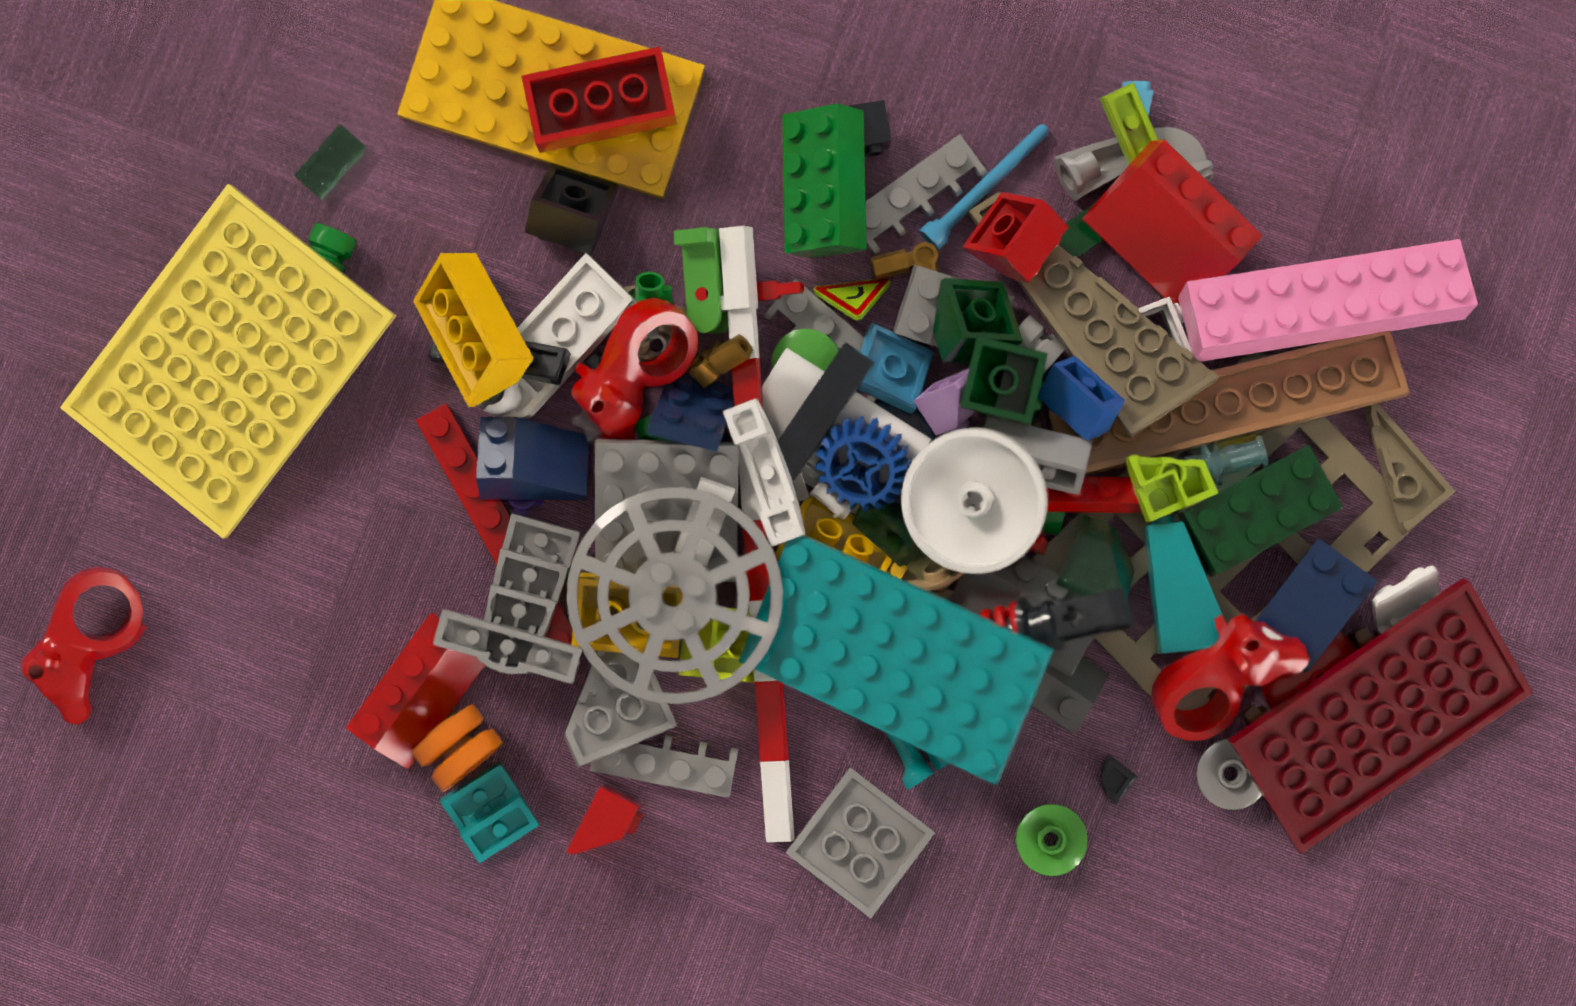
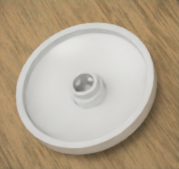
[901,428,1047,574]

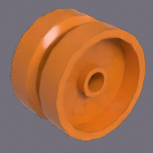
[411,704,504,792]

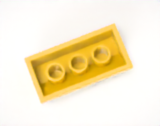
[413,253,533,407]

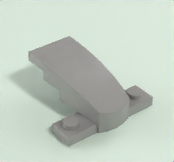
[433,513,582,684]

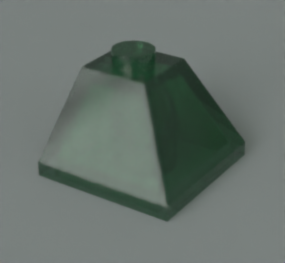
[1056,515,1135,598]

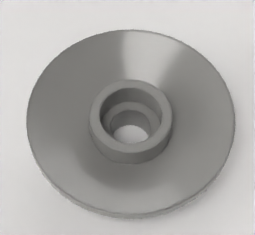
[1196,738,1262,810]

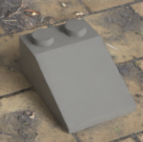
[893,264,1015,347]

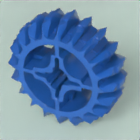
[815,415,912,512]

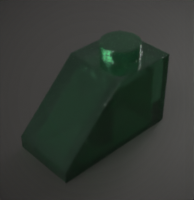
[852,502,927,567]

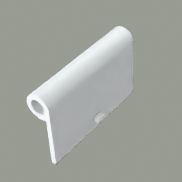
[761,348,931,527]

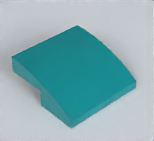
[440,761,539,864]

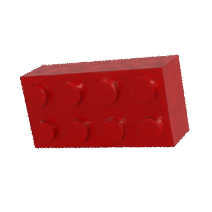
[521,46,677,153]

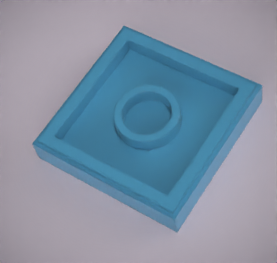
[858,322,934,414]

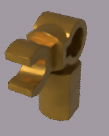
[870,242,940,281]
[687,334,753,388]

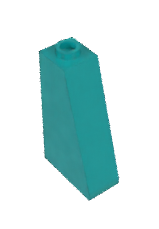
[1143,516,1223,654]

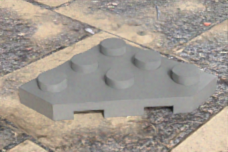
[564,651,677,768]

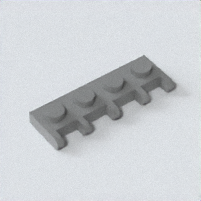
[865,134,988,255]
[763,279,877,402]
[590,735,739,798]

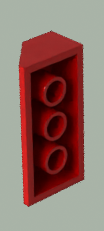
[345,612,486,769]

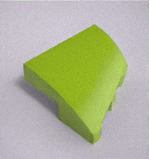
[1125,455,1218,523]

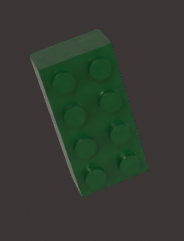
[1177,445,1343,577]

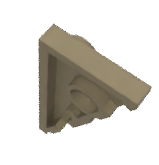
[1363,403,1456,535]

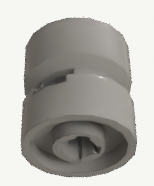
[1019,314,1065,374]

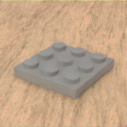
[785,767,935,918]

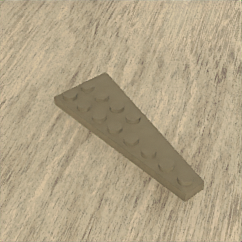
[969,192,1218,438]

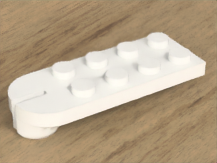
[478,253,637,420]

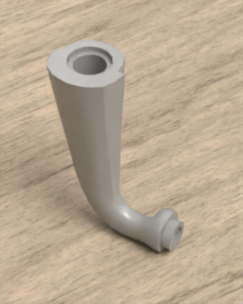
[1054,127,1214,201]

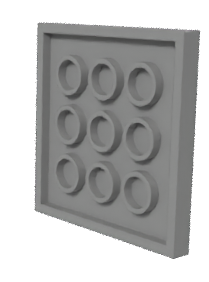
[595,439,739,582]

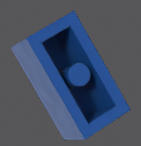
[1038,356,1125,441]

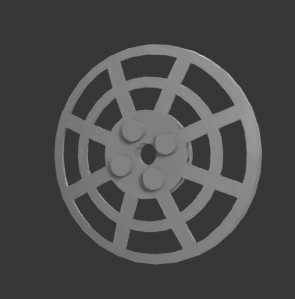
[567,487,783,704]

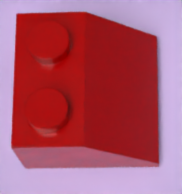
[962,192,1069,283]
[566,784,645,855]

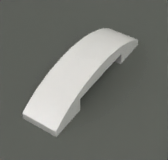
[723,399,805,547]

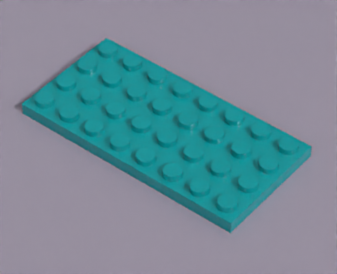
[738,535,1054,784]

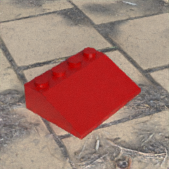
[1081,139,1263,308]

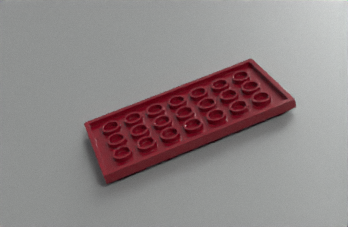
[1228,578,1533,854]

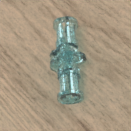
[1183,435,1269,486]

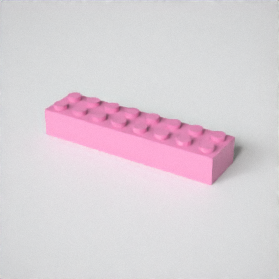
[1178,239,1478,362]

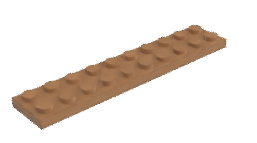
[1047,330,1410,476]

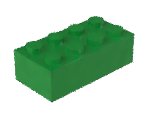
[782,103,866,259]

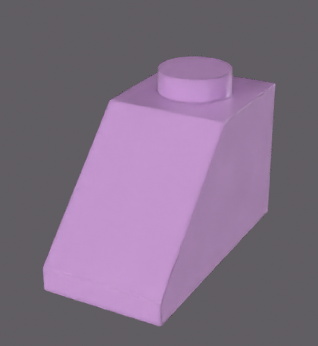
[913,369,975,436]

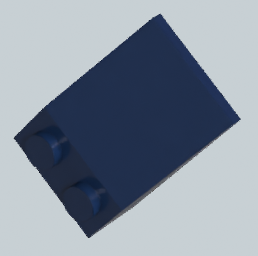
[476,417,590,500]
[1256,538,1377,673]

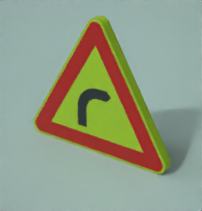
[814,278,891,320]

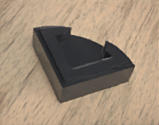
[1101,755,1138,805]

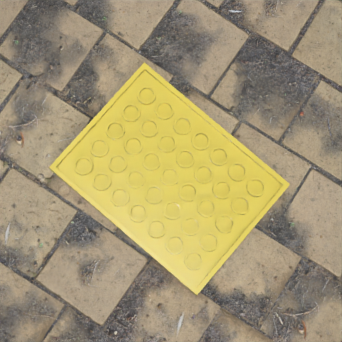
[60,184,396,539]

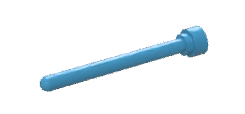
[919,124,1049,251]

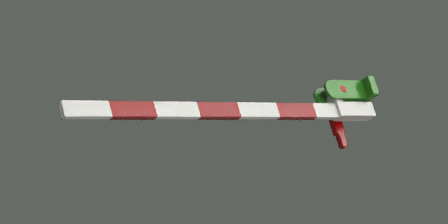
[673,226,804,842]

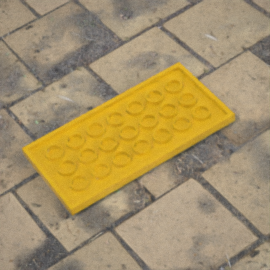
[397,0,705,199]

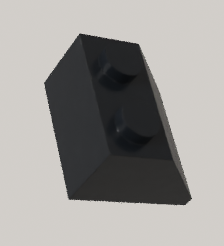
[525,164,618,255]

